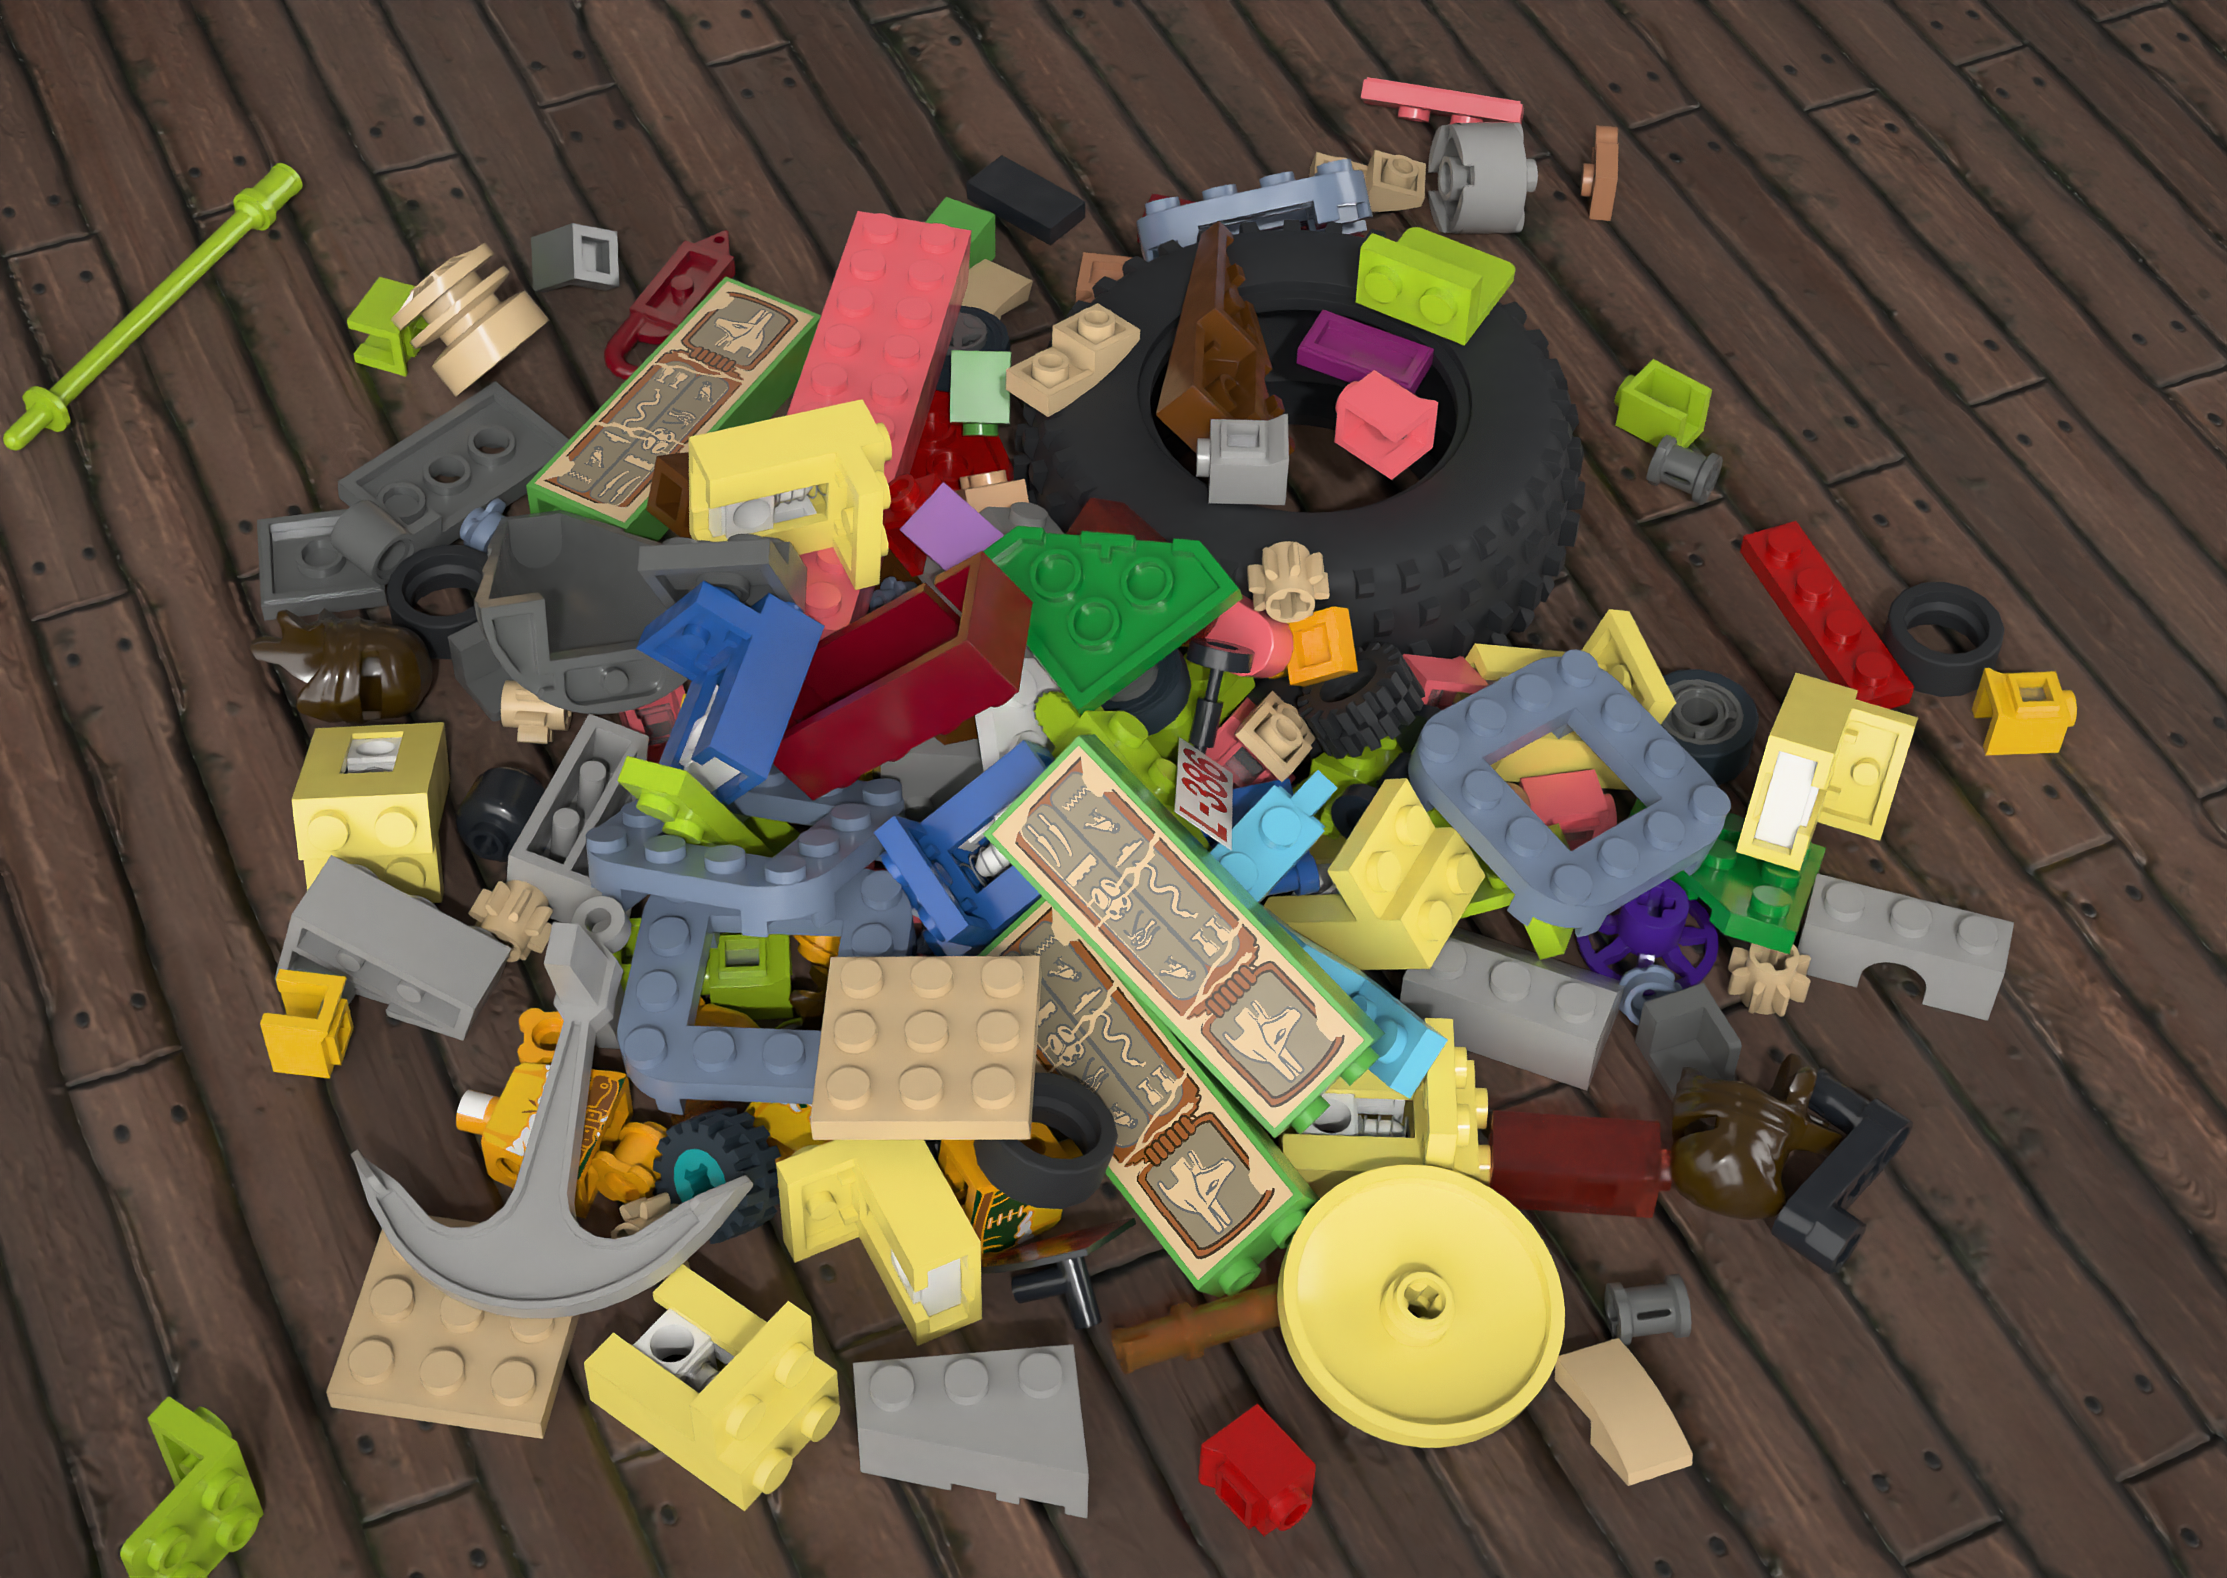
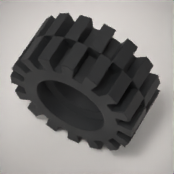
[1297,642,1425,759]

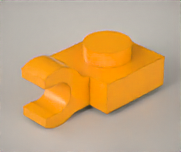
[1268,606,1358,687]

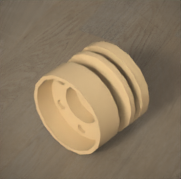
[391,243,549,397]

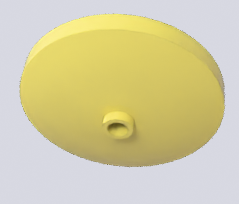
[1277,1164,1565,1448]

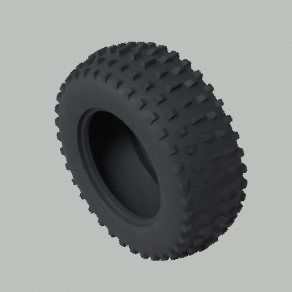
[1014,220,1585,681]

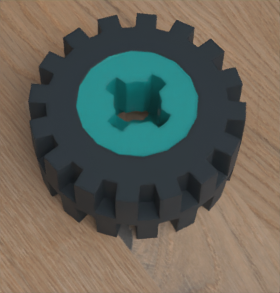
[653,1107,781,1244]

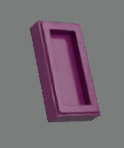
[1297,310,1434,394]

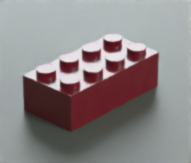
[773,551,1033,801]

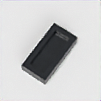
[967,155,1086,246]

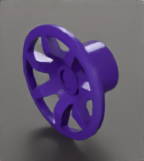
[1576,879,1719,996]

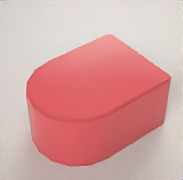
[1193,595,1294,678]

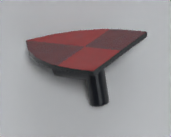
[981,1217,1136,1330]

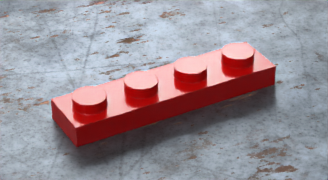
[1740,521,1914,709]

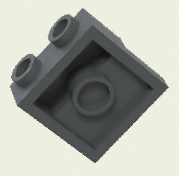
[638,534,807,614]

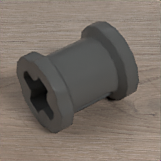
[1646,435,1723,505]
[1604,1273,1692,1346]

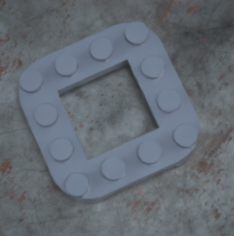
[1136,159,1373,262]
[1408,649,1731,937]
[586,764,905,937]
[617,868,918,1115]

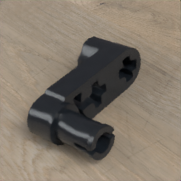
[1771,1068,1913,1274]

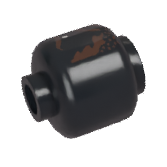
[456,767,545,862]

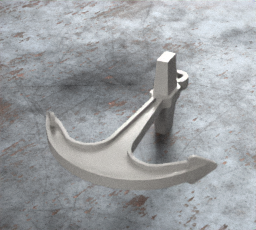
[350,896,753,1319]

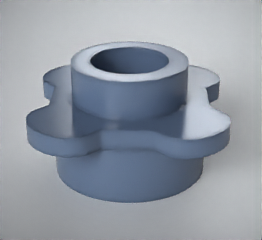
[460,498,506,555]

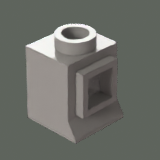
[1196,414,1289,505]

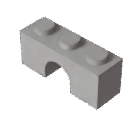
[1797,874,2014,1021]

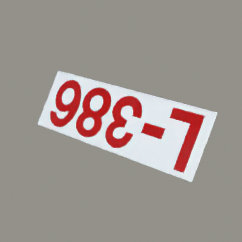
[1174,737,1233,850]

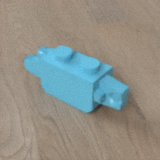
[1210,770,1337,903]

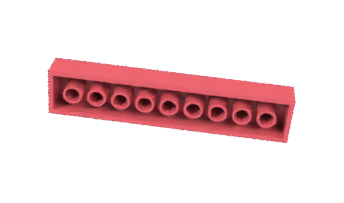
[786,211,972,641]

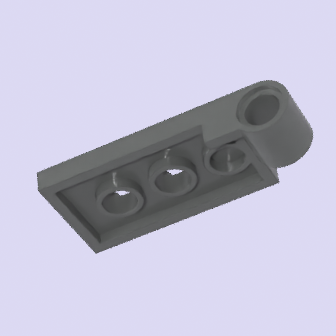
[331,381,569,585]

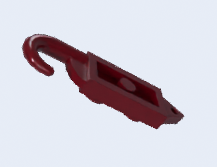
[603,230,735,380]

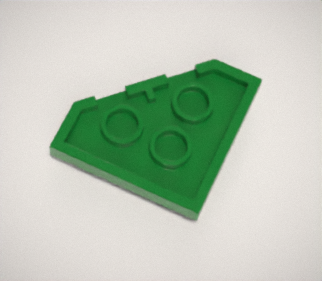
[983,526,1243,716]
[1628,798,1826,955]

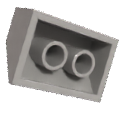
[1400,927,1625,1091]

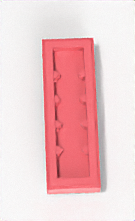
[1361,77,1524,125]

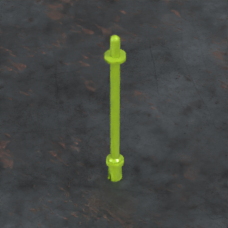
[3,163,303,451]

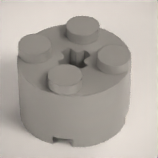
[1428,122,1538,234]

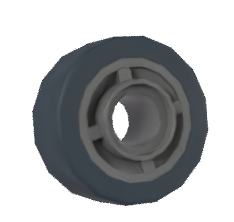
[1661,669,1759,786]

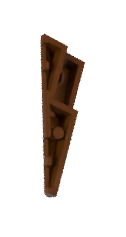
[1156,221,1295,455]

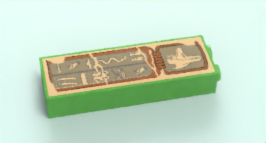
[526,277,821,542]
[983,734,1385,1138]
[978,896,1320,1298]

